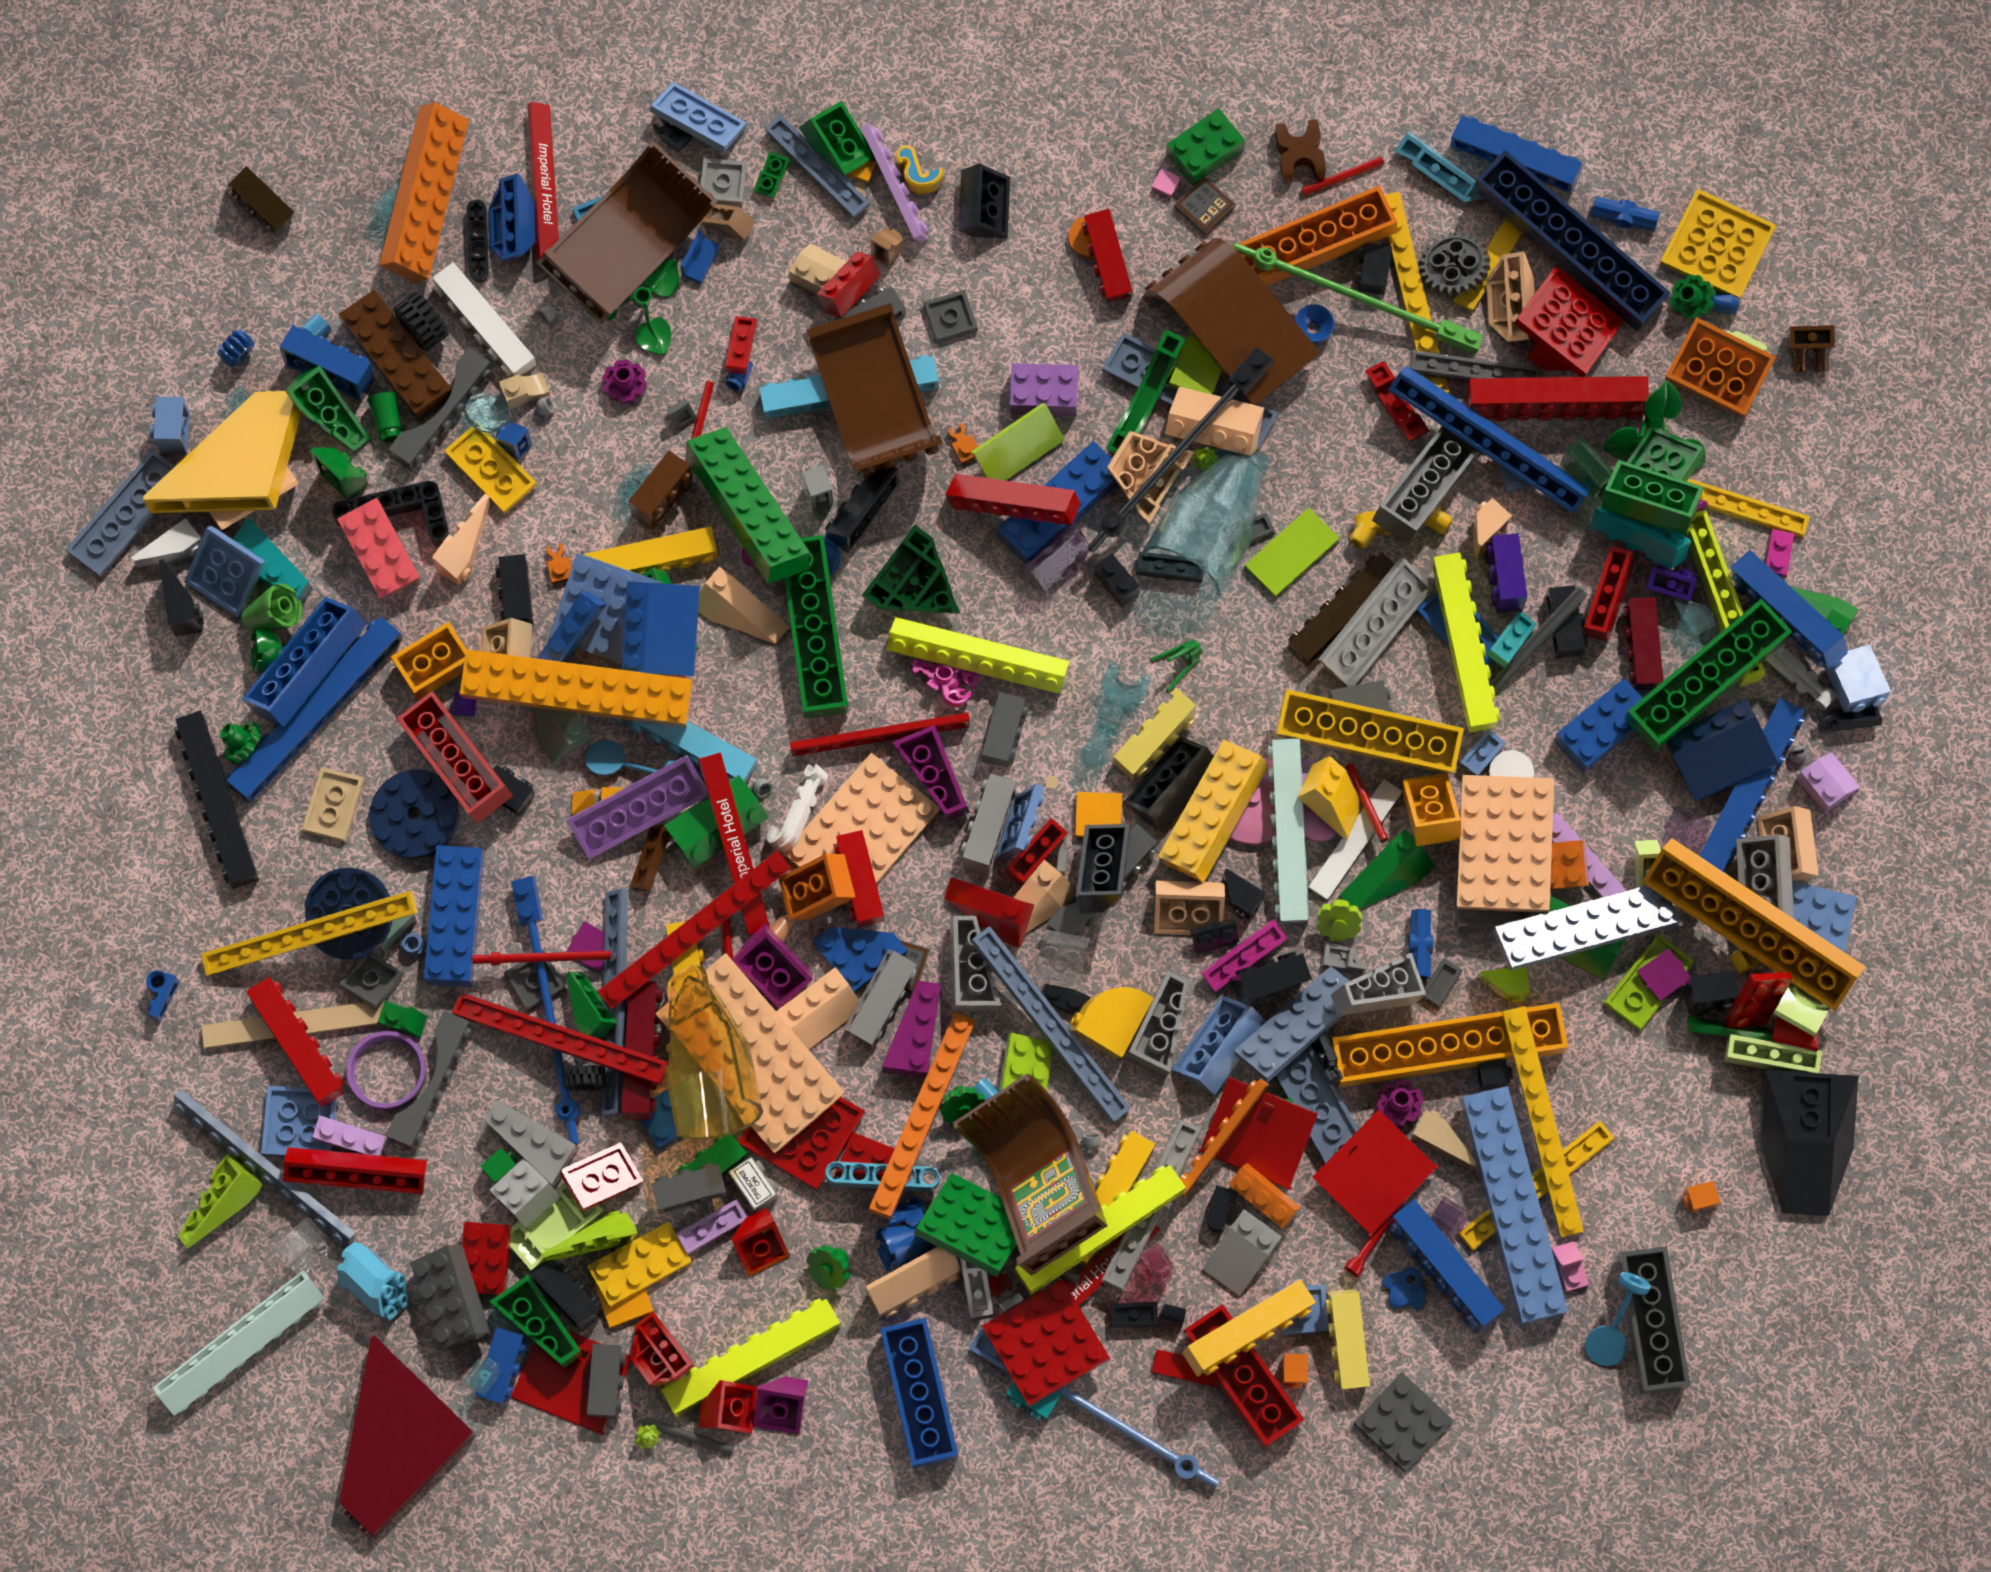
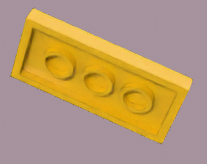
[444,422,537,514]
[587,1222,692,1308]

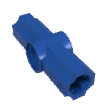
[1591,196,1660,232]
[1408,909,1433,980]

